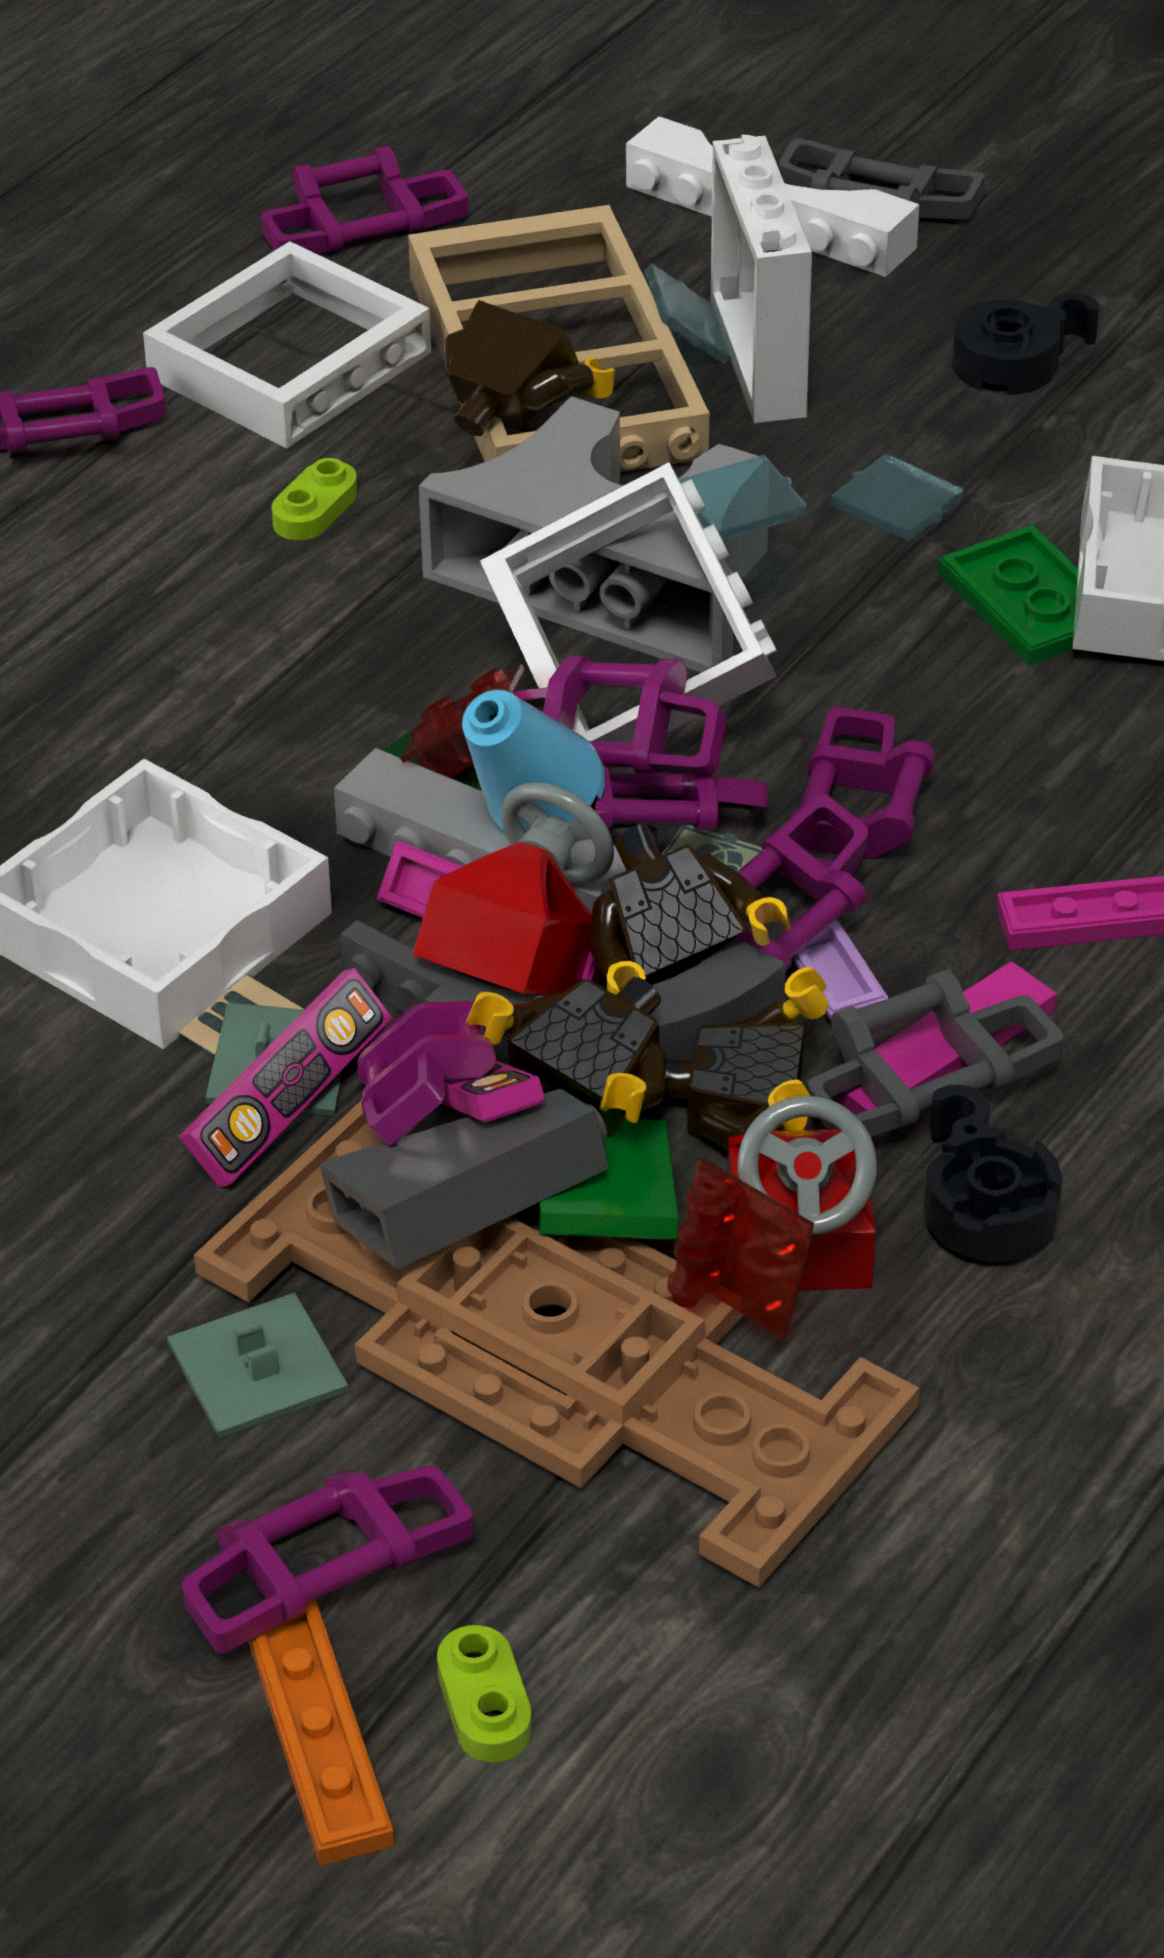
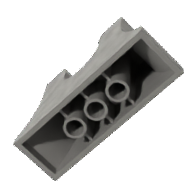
[419,396,770,673]

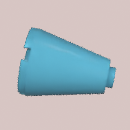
[462,690,605,832]

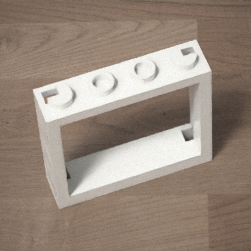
[711,135,812,423]
[143,241,431,448]
[480,463,777,743]

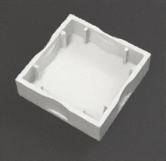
[1072,456,1164,661]
[0,759,332,1049]

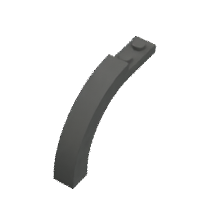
[341,920,786,1065]

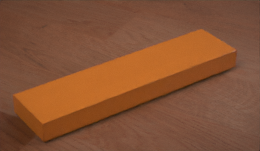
[248,1600,395,1866]

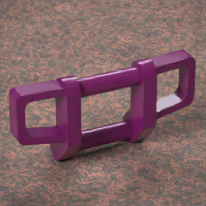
[261,146,469,254]
[0,367,166,456]
[510,656,727,775]
[779,707,936,879]
[591,767,768,830]
[663,793,868,978]
[357,1001,496,1146]
[182,1466,473,1653]

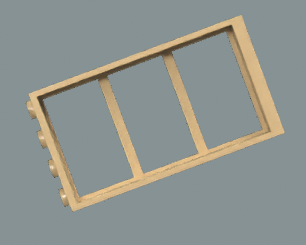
[408,205,710,473]

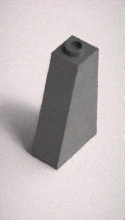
[319,1089,609,1270]

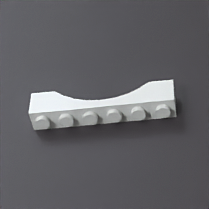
[626,116,919,277]

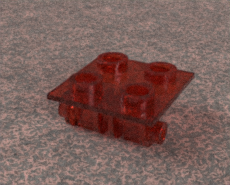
[400,664,524,778]
[667,1158,815,1339]

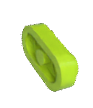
[271,458,358,540]
[437,1625,532,1763]

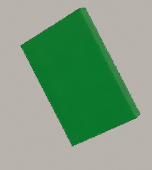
[937,525,1078,666]
[537,1119,678,1240]

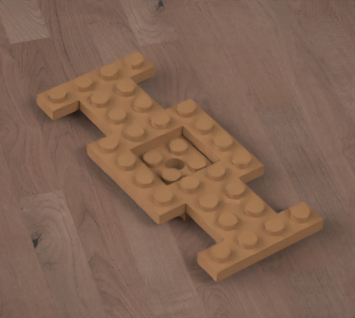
[194,1101,920,1588]

